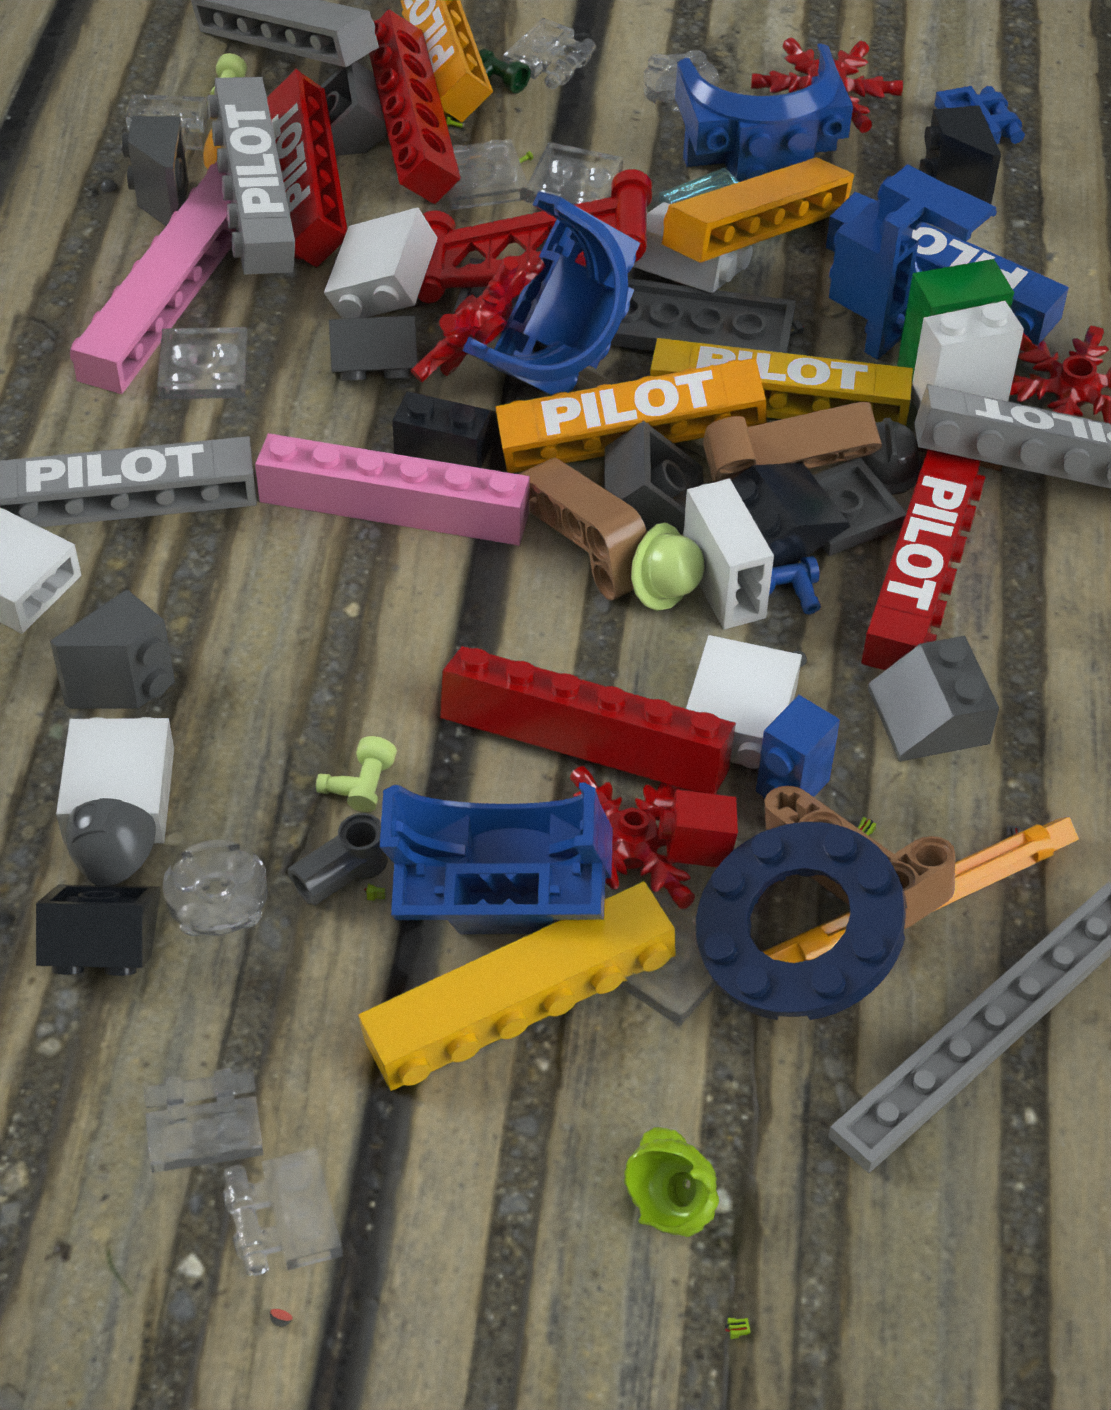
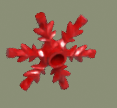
[751,37,903,133]
[411,255,546,382]
[1009,325,1111,424]
[570,766,695,909]

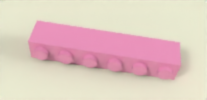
[255,433,530,546]

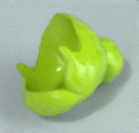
[624,1127,719,1237]

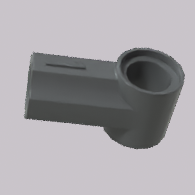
[288,813,388,906]

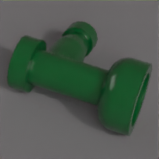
[479,49,531,93]

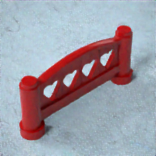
[418,169,652,303]

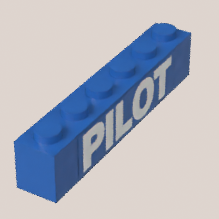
[826,192,1069,345]

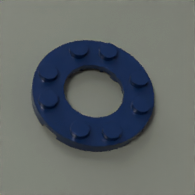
[695,822,907,1020]

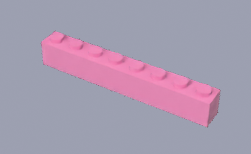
[70,161,236,394]

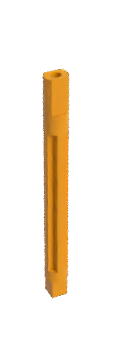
[763,817,1079,963]

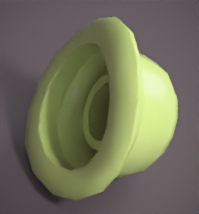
[631,523,705,611]

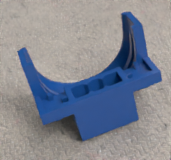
[675,44,853,184]
[829,164,997,360]
[462,191,640,396]
[380,783,613,934]

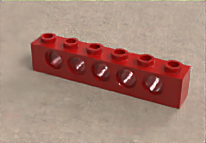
[369,9,461,204]

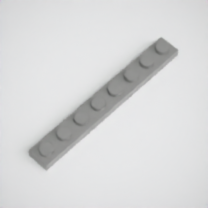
[828,882,1111,1173]

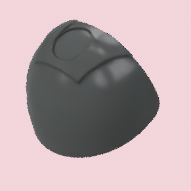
[66,798,156,886]

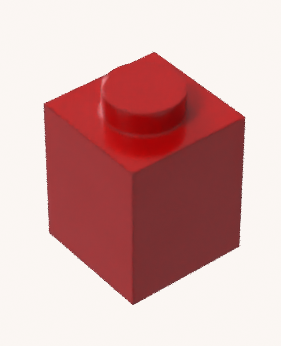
[658,789,738,868]

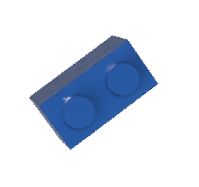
[756,695,840,799]

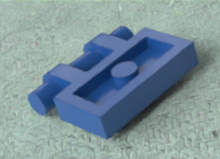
[934,86,1025,144]

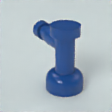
[769,556,821,614]

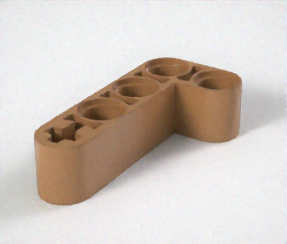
[703,402,882,483]
[519,458,647,600]
[764,786,955,929]

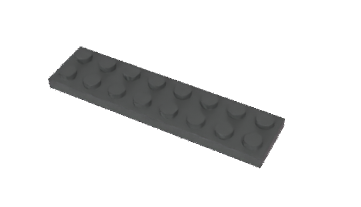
[453,258,796,353]

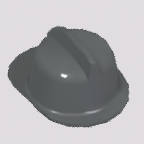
[851,418,921,495]

